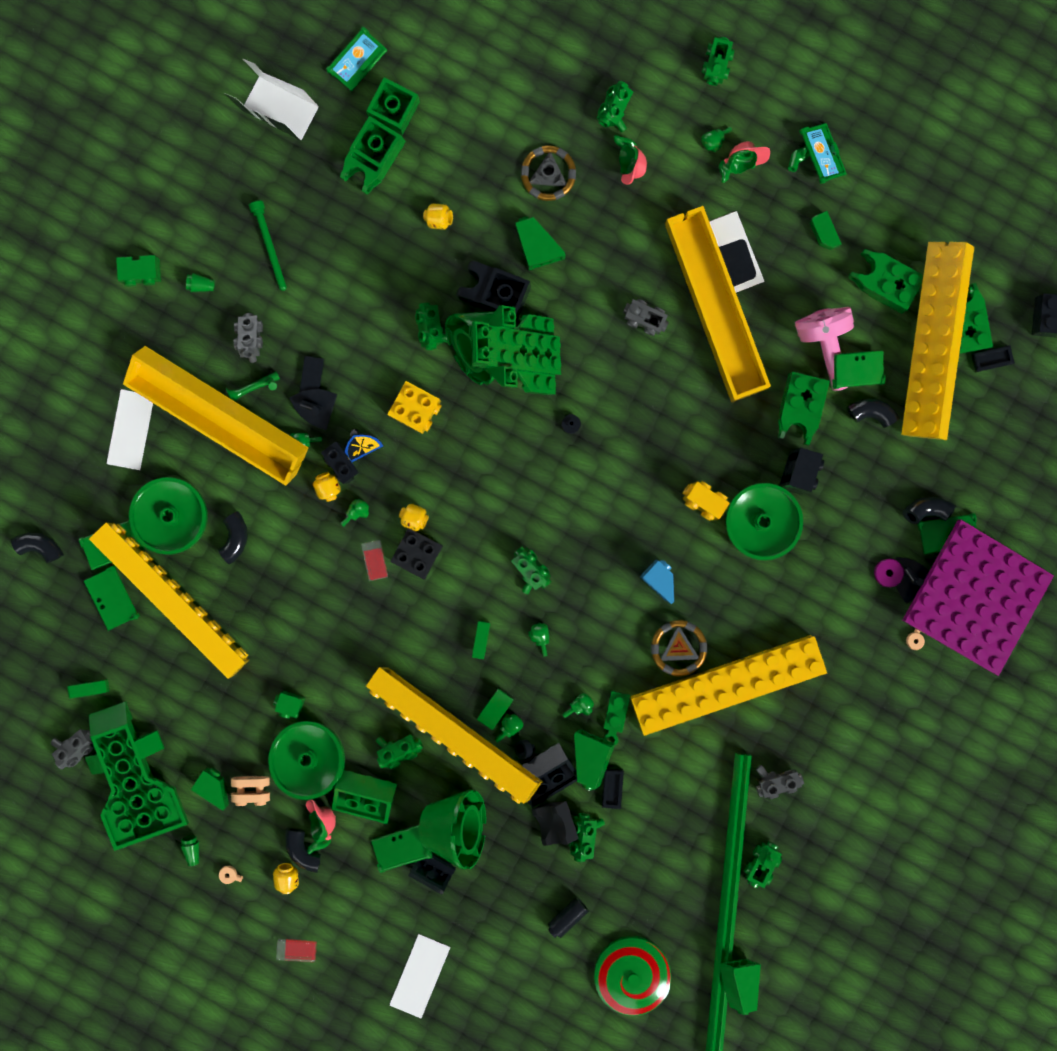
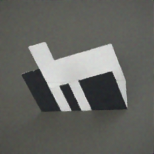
[224,59,319,140]

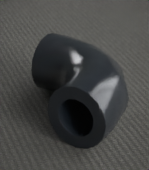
[846,399,900,428]
[903,497,957,524]
[218,511,248,565]
[11,532,64,564]
[285,828,321,873]

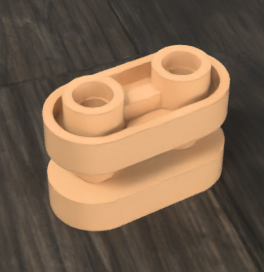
[231,776,270,806]

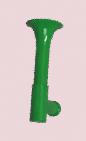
[226,372,280,402]

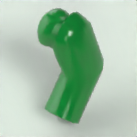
[788,147,810,172]

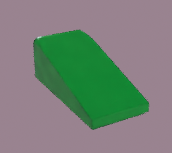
[477,688,514,730]

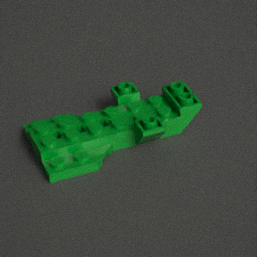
[471,305,561,395]
[85,701,189,851]

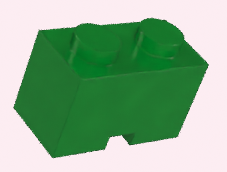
[116,255,161,287]

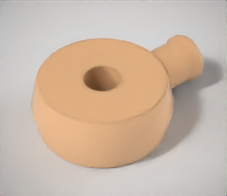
[906,629,925,650]
[219,866,243,884]

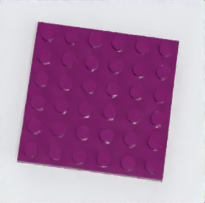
[902,519,1054,676]

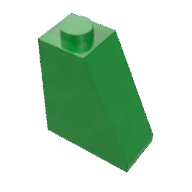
[515,216,566,270]
[574,729,615,790]
[719,959,761,1015]

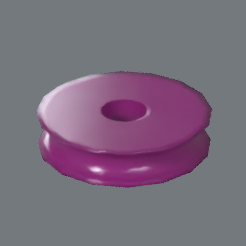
[874,559,904,587]

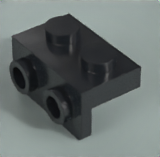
[321,442,359,484]
[408,853,456,895]

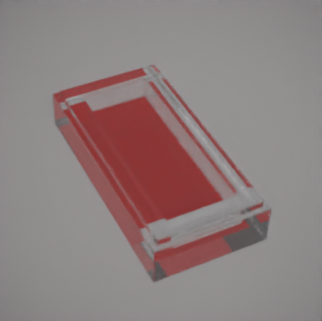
[361,540,388,581]
[276,939,317,962]

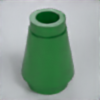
[186,273,215,292]
[180,835,199,866]

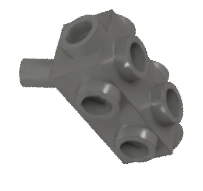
[623,299,669,336]
[234,313,263,363]
[51,729,94,769]
[756,765,804,799]

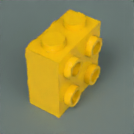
[387,381,442,434]
[682,481,730,521]

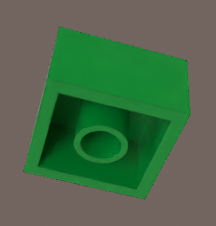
[366,77,420,136]

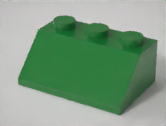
[332,770,397,824]

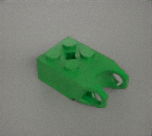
[340,116,406,195]
[848,249,924,314]
[959,283,993,354]
[778,372,830,446]

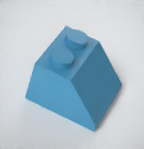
[640,560,674,604]

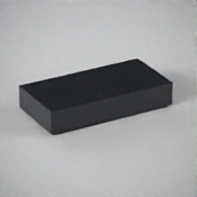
[971,345,1015,373]
[300,356,325,392]
[602,768,624,809]

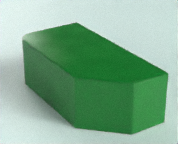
[810,211,841,250]
[472,621,491,660]
[67,679,110,699]

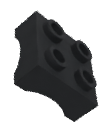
[390,528,443,580]
[531,801,579,846]

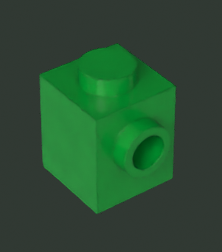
[273,691,305,719]

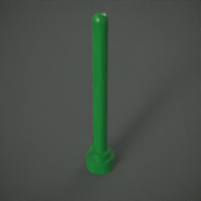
[248,200,287,291]

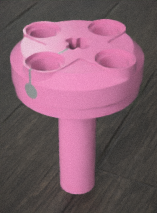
[795,307,854,391]

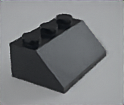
[522,743,577,808]

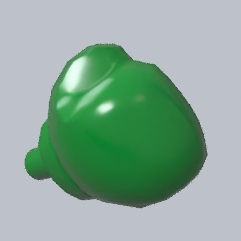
[701,127,732,152]
[290,433,322,447]
[341,499,369,527]
[528,623,549,657]
[562,693,594,718]
[495,714,524,743]

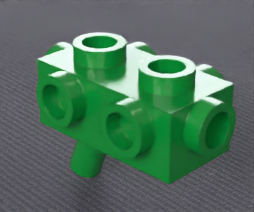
[701,37,735,86]
[596,81,633,132]
[415,302,448,350]
[511,546,552,594]
[375,734,423,769]
[569,813,605,862]
[744,841,782,888]

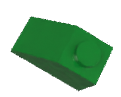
[191,768,229,811]

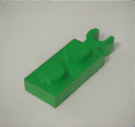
[603,691,630,745]

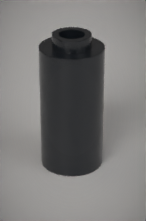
[548,897,589,938]

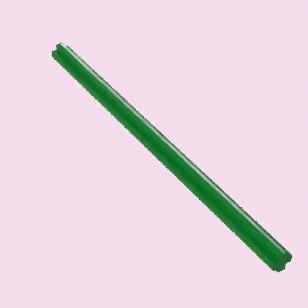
[706,753,752,1051]

